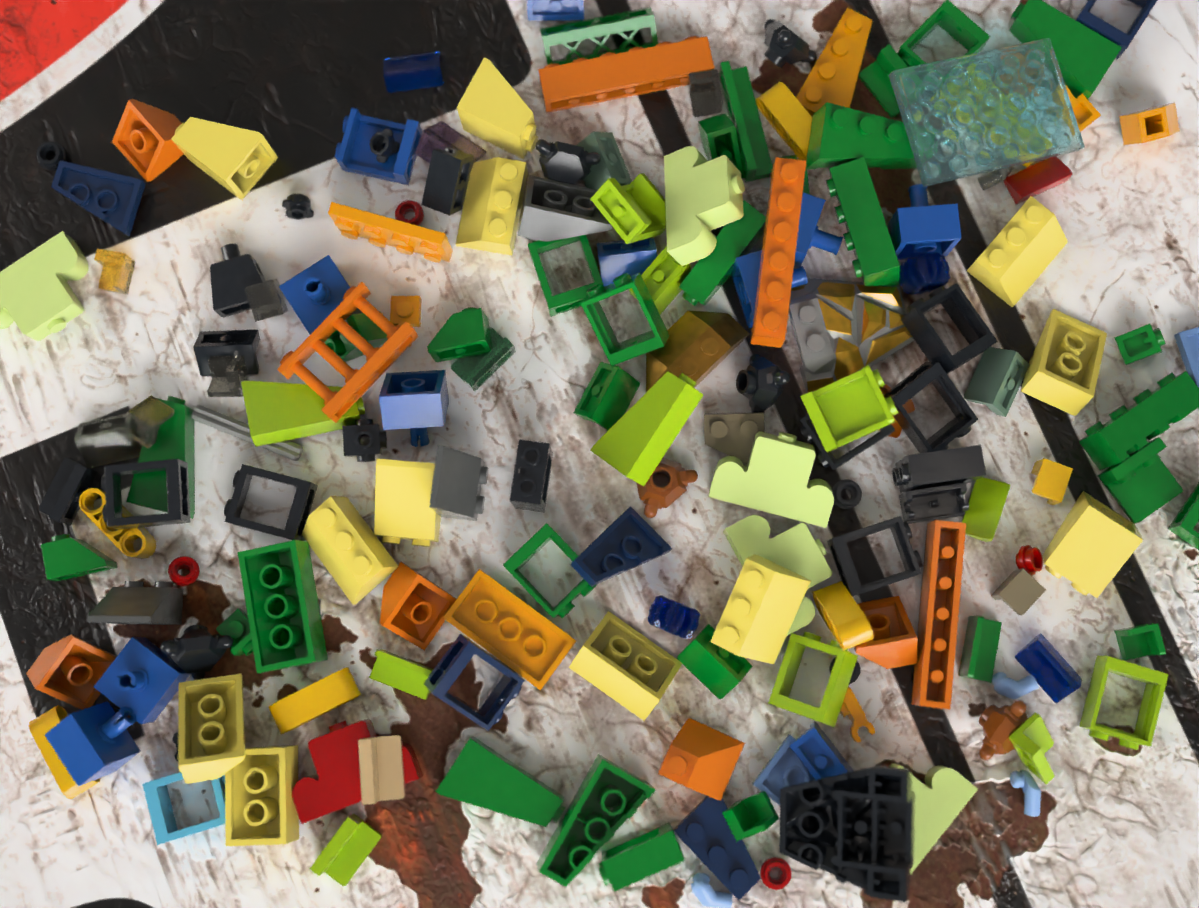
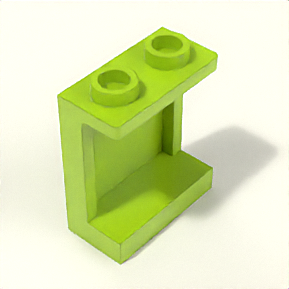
[590,173,666,244]
[800,365,898,453]

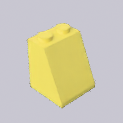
[457,58,538,159]
[171,117,278,200]
[374,459,441,547]
[1042,491,1143,598]

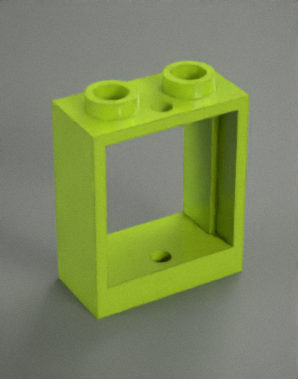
[768,631,858,727]
[1079,656,1169,750]

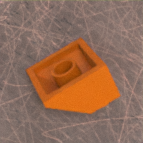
[112,99,184,182]
[380,562,456,651]
[854,596,917,669]
[26,634,117,709]
[658,718,745,801]

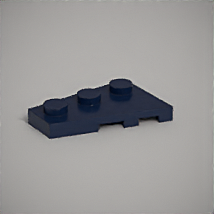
[673,796,761,901]

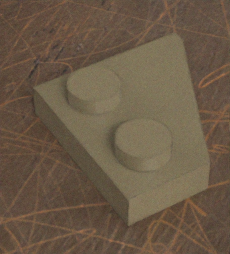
[704,412,765,464]

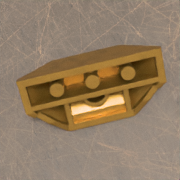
[646,310,749,392]

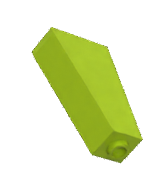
[590,371,704,486]
[241,381,366,447]

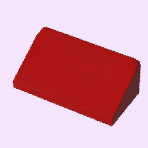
[1003,155,1073,205]

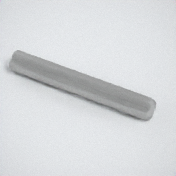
[192,405,303,461]

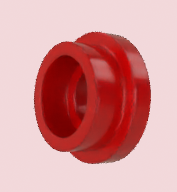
[395,200,424,226]
[1016,545,1043,575]
[168,556,200,586]
[760,857,792,890]

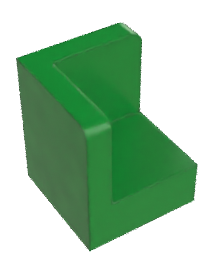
[1114,623,1166,660]
[722,791,779,841]

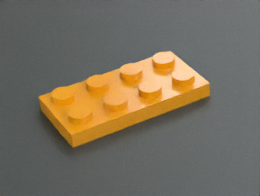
[328,202,453,263]
[443,569,577,691]

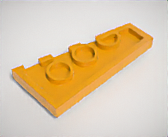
[796,7,873,116]

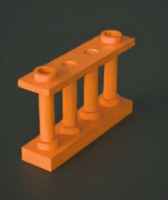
[277,282,418,423]

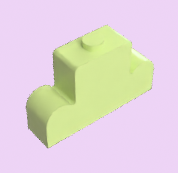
[664,146,745,266]
[0,231,89,341]
[709,431,834,528]
[723,515,832,636]
[889,763,978,875]

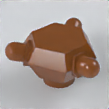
[636,458,698,518]
[979,700,1028,760]

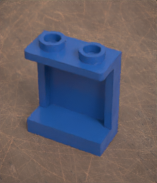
[335,107,423,185]

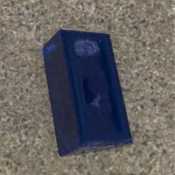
[383,51,443,93]
[1014,633,1082,704]

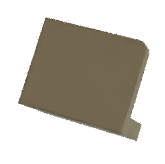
[991,568,1046,615]

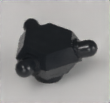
[764,19,817,69]
[536,139,601,185]
[736,354,790,414]
[160,625,233,680]

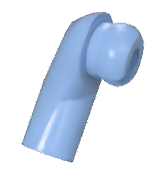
[992,672,1039,699]
[1010,769,1041,817]
[691,873,732,908]

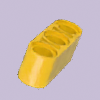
[756,82,812,161]
[79,488,156,559]
[812,581,873,650]
[268,667,361,735]
[29,705,101,799]

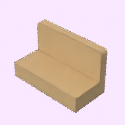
[358,735,405,805]

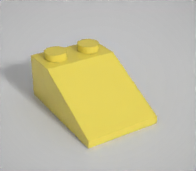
[1021,309,1107,416]

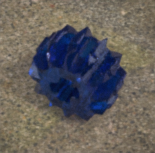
[899,253,951,295]
[647,595,701,639]

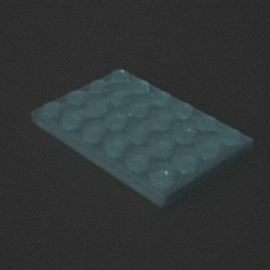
[889,38,1085,187]

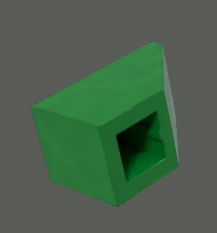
[324,311,388,362]

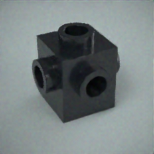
[342,419,387,462]

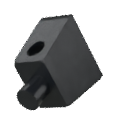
[210,244,275,318]

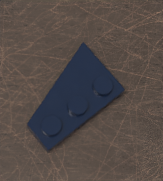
[51,160,146,237]
[570,506,672,587]

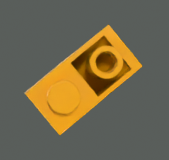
[1119,102,1180,145]

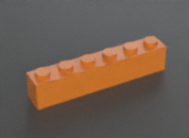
[538,36,715,113]
[751,157,806,348]
[911,520,966,710]

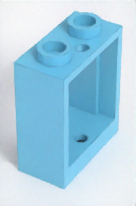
[142,772,225,845]

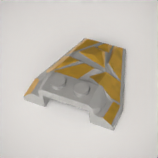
[788,278,914,393]

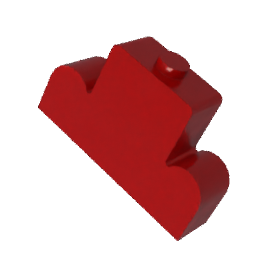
[292,719,423,824]

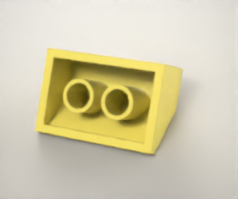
[456,157,529,256]
[967,196,1068,307]
[302,496,399,605]
[710,554,811,664]
[569,611,683,721]
[178,673,245,784]
[225,745,299,846]

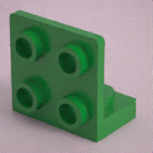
[1098,437,1183,524]

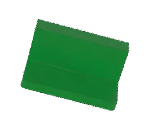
[858,44,925,118]
[573,362,640,431]
[958,615,1002,683]
[677,624,753,699]

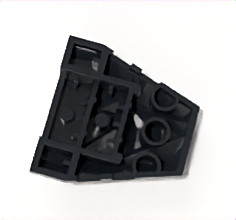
[779,766,915,902]

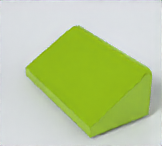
[961,477,1010,542]

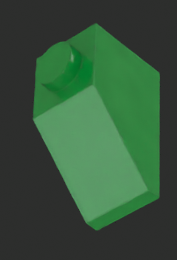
[698,113,744,179]
[427,307,493,363]
[41,534,117,581]

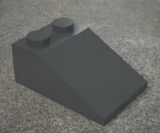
[518,175,612,242]
[429,445,488,521]
[87,581,184,625]

